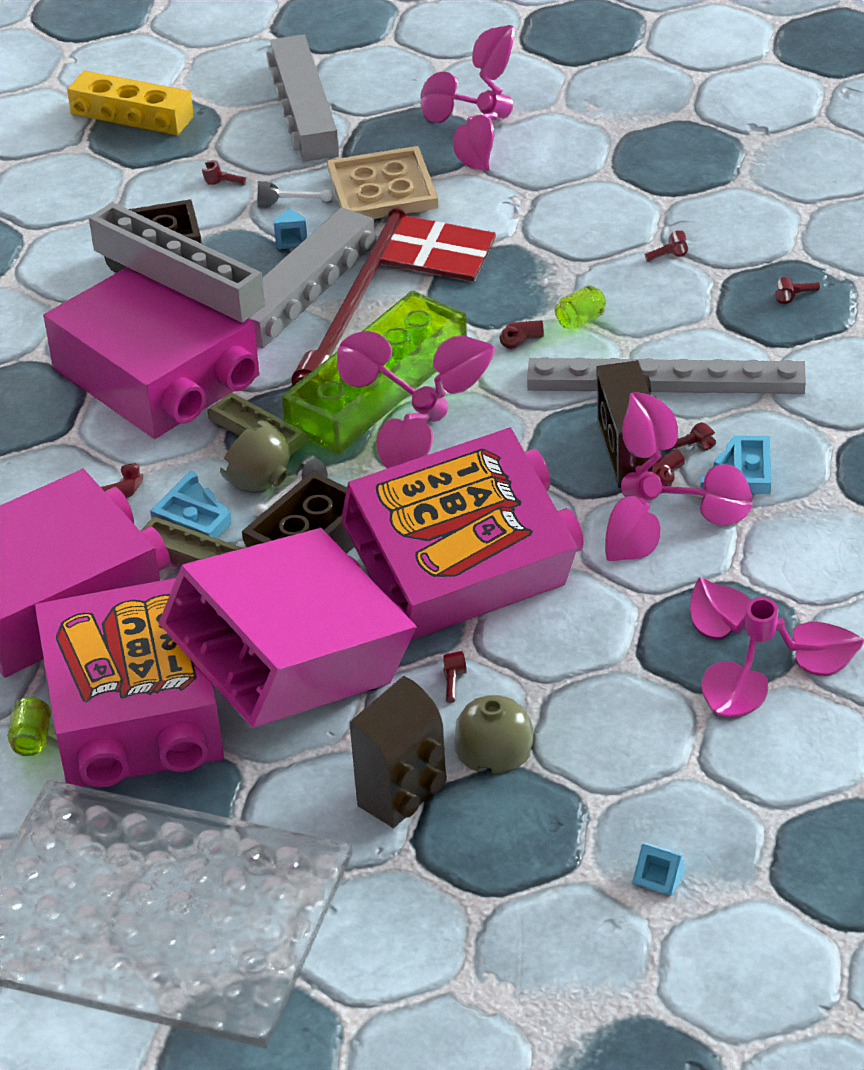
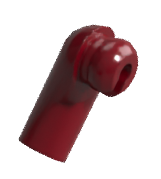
[499,320,544,349]
[649,449,685,487]
[101,463,143,498]

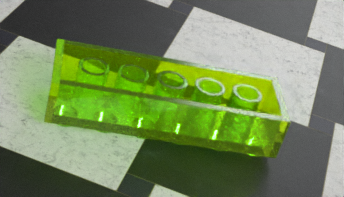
[282,290,467,454]

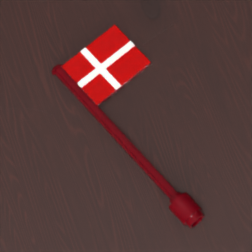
[291,208,496,399]

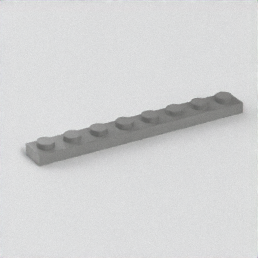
[527,357,806,394]

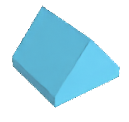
[273,208,307,250]
[632,843,685,896]

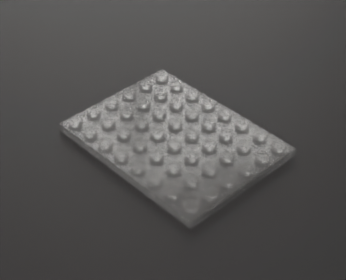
[0,779,352,1049]

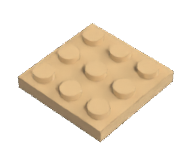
[327,146,439,219]

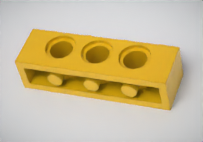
[67,70,194,136]

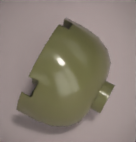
[220,420,290,493]
[454,695,533,774]

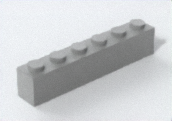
[266,34,339,162]
[89,202,265,323]
[249,207,376,349]

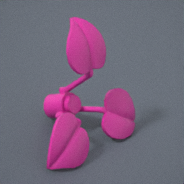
[420,25,515,171]
[337,331,496,469]
[605,392,753,561]
[690,577,864,717]

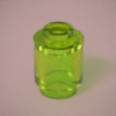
[554,285,606,329]
[7,697,51,756]

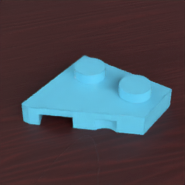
[700,436,771,494]
[150,470,232,539]

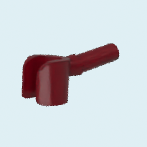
[201,160,247,185]
[644,230,688,261]
[775,277,820,304]
[666,422,716,451]
[443,651,467,703]

